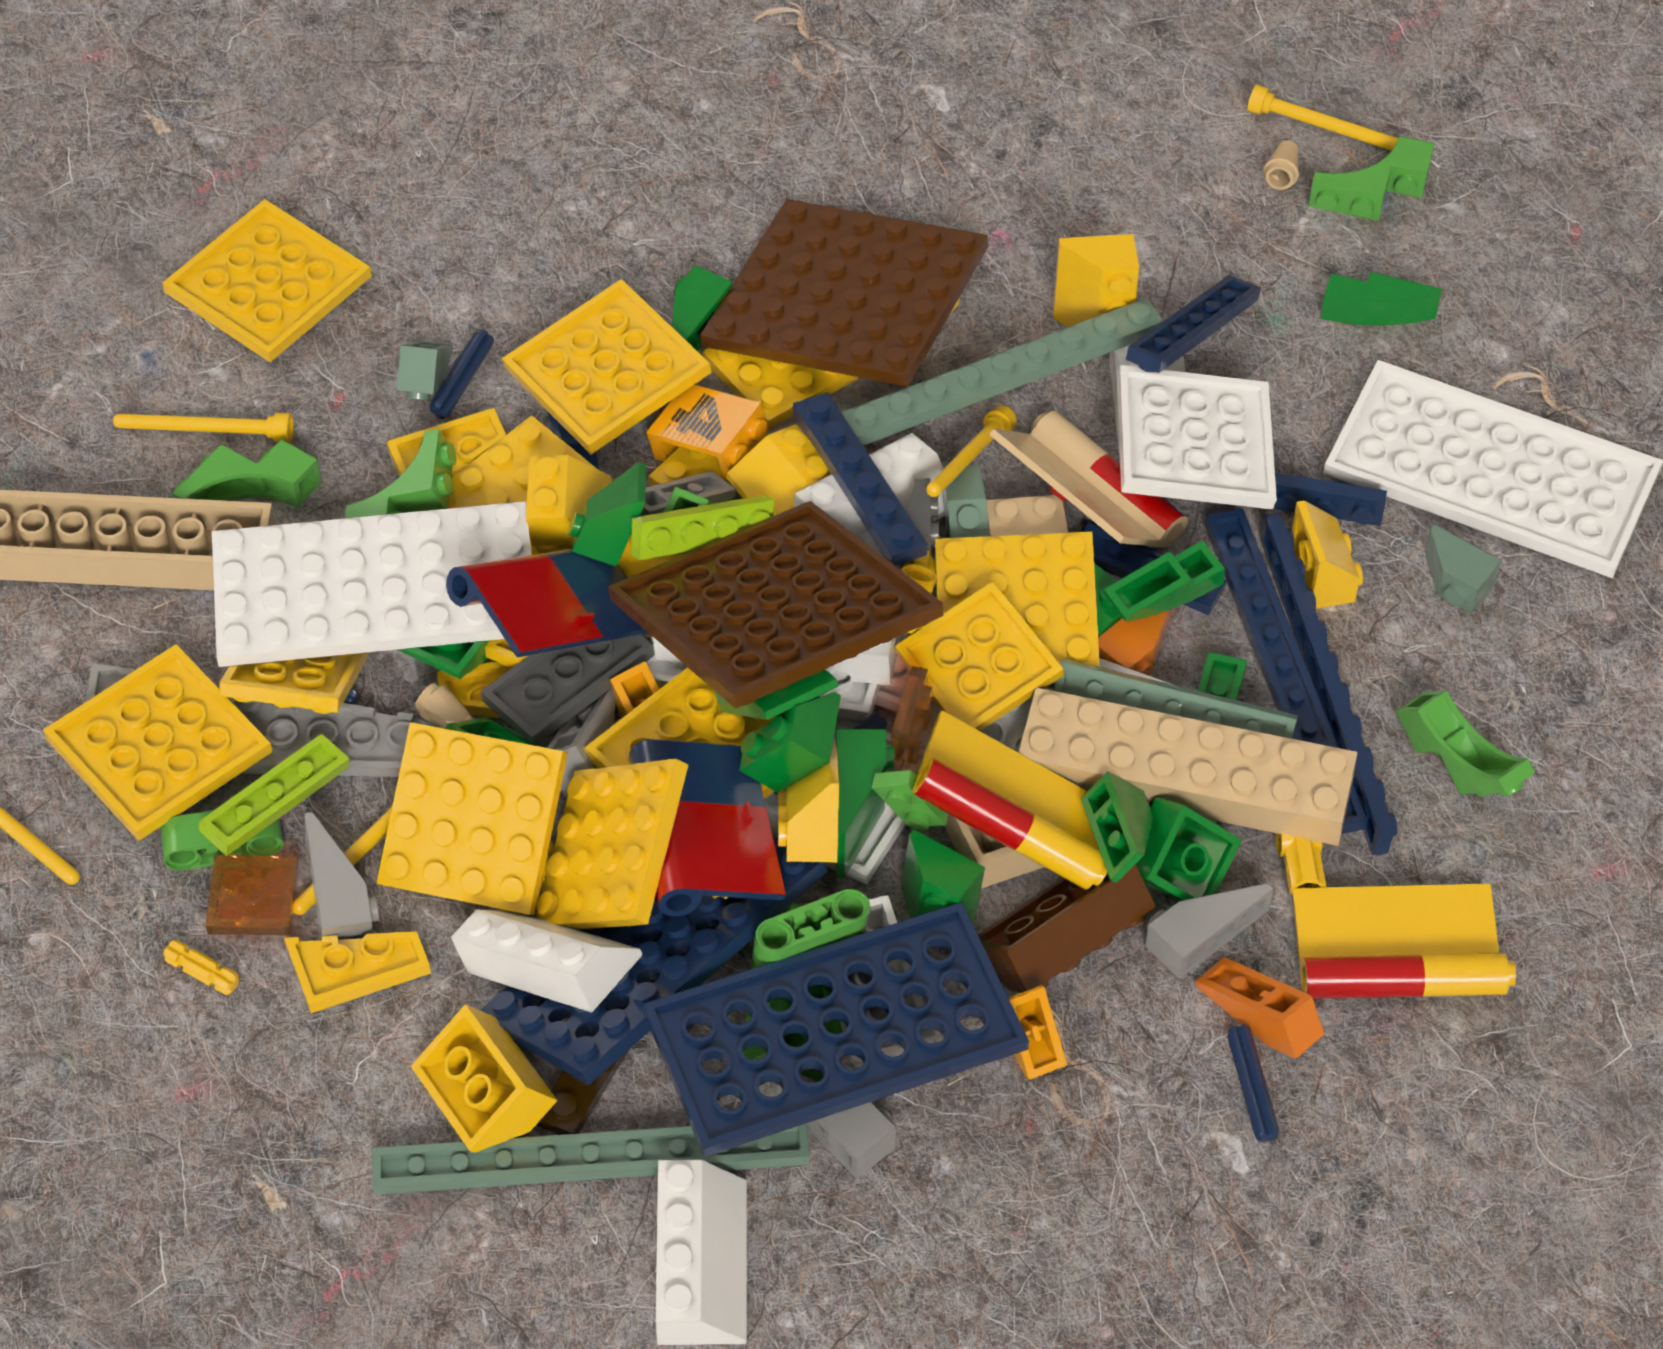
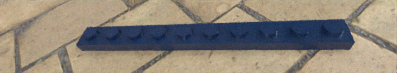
[1205,509,1368,834]
[1260,514,1397,856]

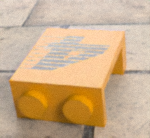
[646,385,769,480]

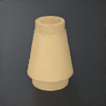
[1263,140,1299,190]
[415,683,475,729]

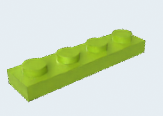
[631,495,774,560]
[198,733,350,856]

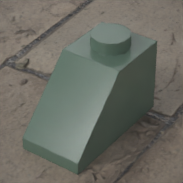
[396,340,453,400]
[941,466,989,538]
[1425,524,1501,614]

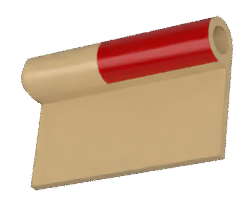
[989,410,1188,547]

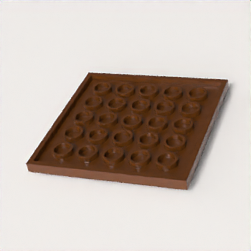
[700,199,989,387]
[608,501,944,709]

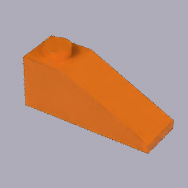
[1098,608,1174,676]
[1195,957,1325,1059]

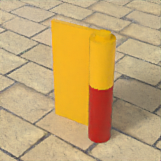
[912,710,1107,889]
[1292,884,1516,999]

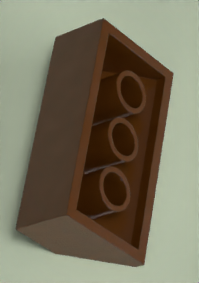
[978,864,1156,993]

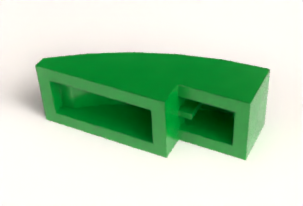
[1320,272,1442,326]
[1104,540,1225,622]

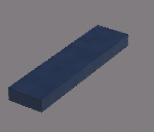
[1081,521,1227,616]

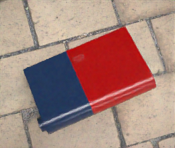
[446,549,648,657]
[629,739,786,917]

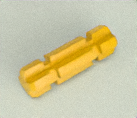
[163,940,240,995]

